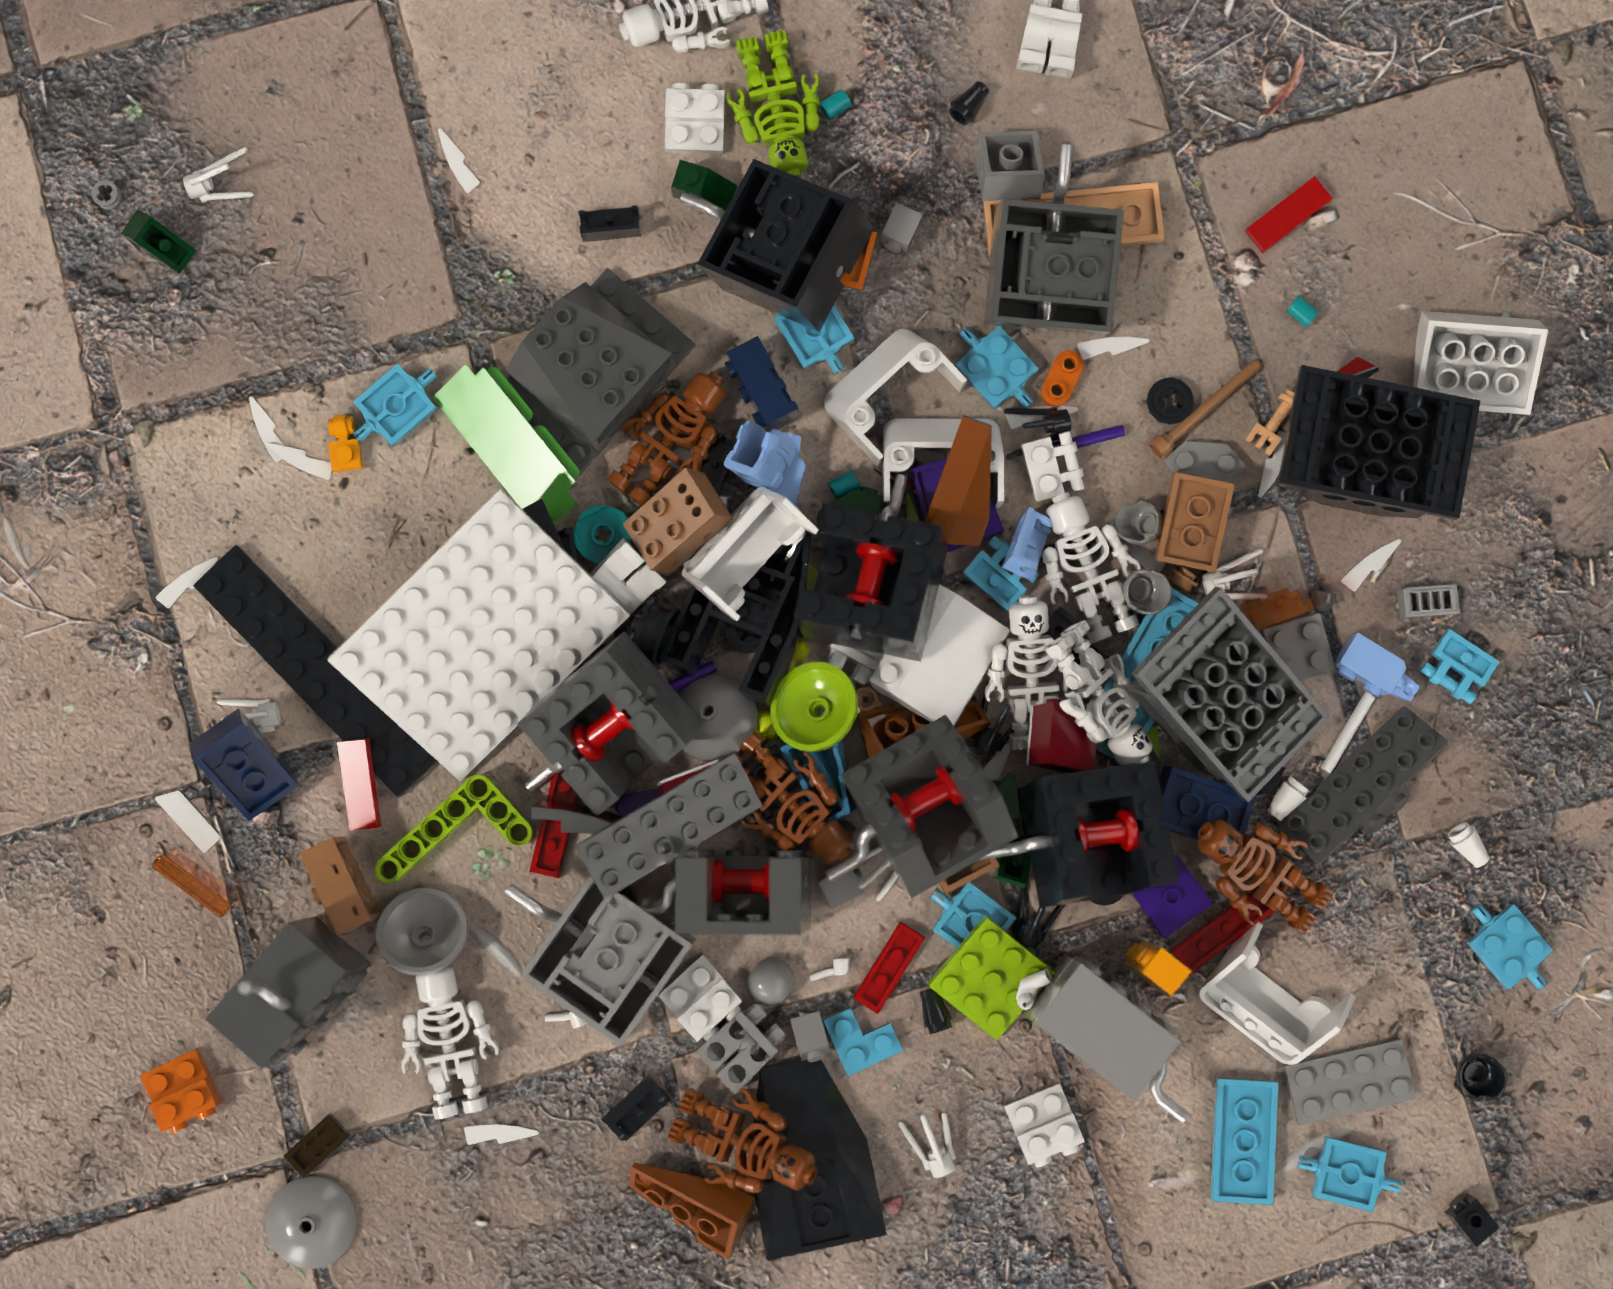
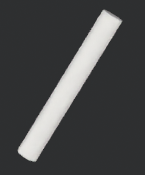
[1320,692,1376,774]

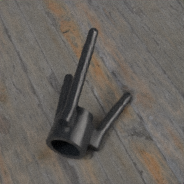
[1004,407,1071,460]
[972,681,1029,757]
[1012,873,1065,948]

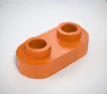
[1041,350,1084,407]

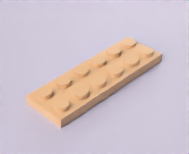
[983,182,1165,259]

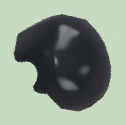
[1456,1053,1508,1100]

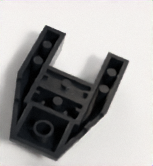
[658,530,811,708]

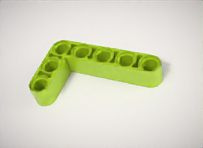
[374,774,535,883]

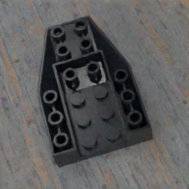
[751,1059,887,1261]

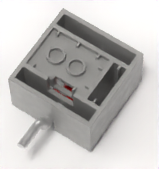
[504,875,697,1047]
[1022,955,1189,1123]

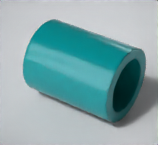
[820,89,852,121]
[1286,295,1319,328]
[828,469,861,499]

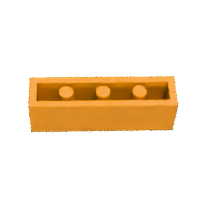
[1123,940,1192,996]

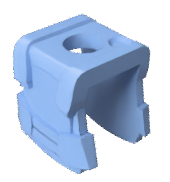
[724,420,796,492]

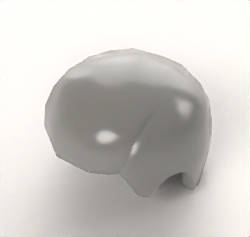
[1114,500,1163,545]
[1123,569,1172,615]
[747,958,794,1006]

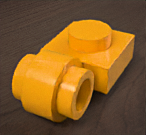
[328,414,363,473]

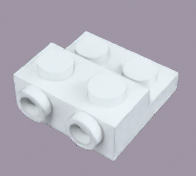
[665,83,725,154]
[658,955,743,1042]
[1003,1082,1085,1167]

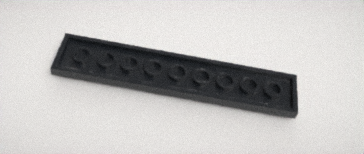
[193,545,437,798]

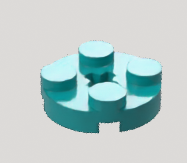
[574,505,633,565]

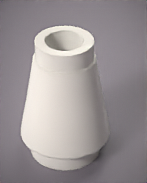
[1267,776,1309,821]
[1448,822,1490,868]

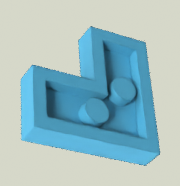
[823,1007,903,1076]

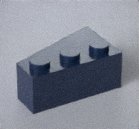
[724,336,799,432]

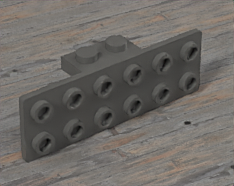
[1277,706,1448,865]
[575,754,762,898]

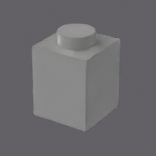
[880,202,923,253]
[818,868,864,909]
[790,1011,831,1062]

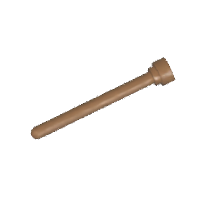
[1148,360,1262,460]

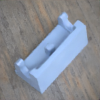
[1002,507,1052,581]

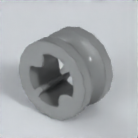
[92,180,122,210]

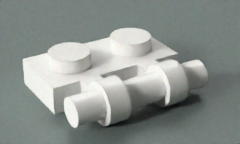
[1020,431,1084,502]

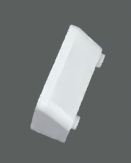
[824,329,967,467]
[882,418,1004,508]
[682,487,819,621]
[1199,922,1356,1065]

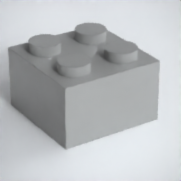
[975,130,1045,201]

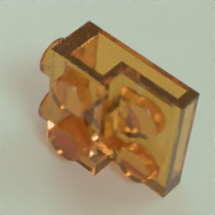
[1241,588,1314,630]

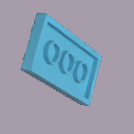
[1210,1077,1278,1205]

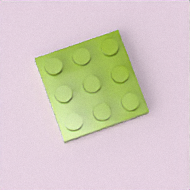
[927,915,1055,1040]

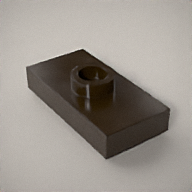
[284,1113,351,1178]

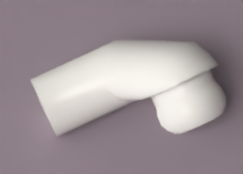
[1016,969,1052,1010]

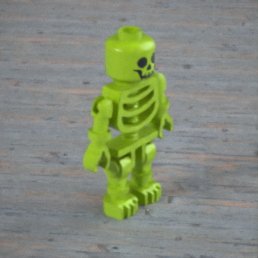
[726,30,820,178]

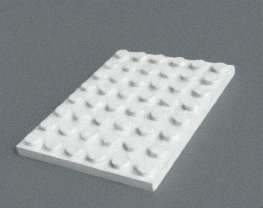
[327,488,630,781]

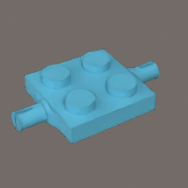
[774,305,854,375]
[955,325,1038,409]
[353,363,438,447]
[929,882,1016,948]
[1467,903,1553,990]
[1297,1136,1402,1212]

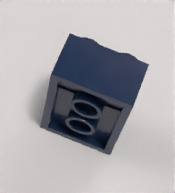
[189,708,298,821]
[1159,766,1257,841]

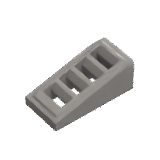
[1397,584,1460,619]

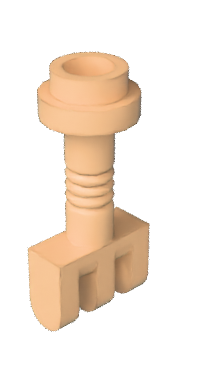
[1245,390,1294,456]

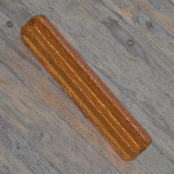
[152,854,231,917]

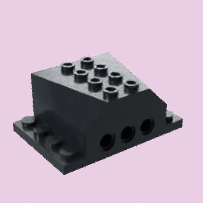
[1277,365,1480,520]

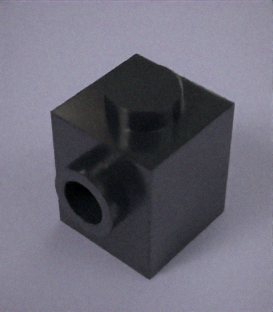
[1444,1193,1499,1247]

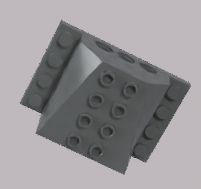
[506,268,696,475]
[1124,587,1330,802]

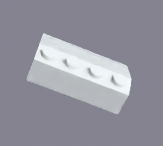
[1413,311,1548,415]
[869,584,1011,726]

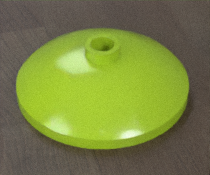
[770,662,858,752]

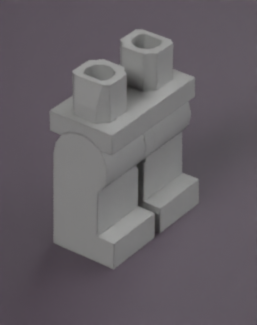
[695,1002,786,1095]

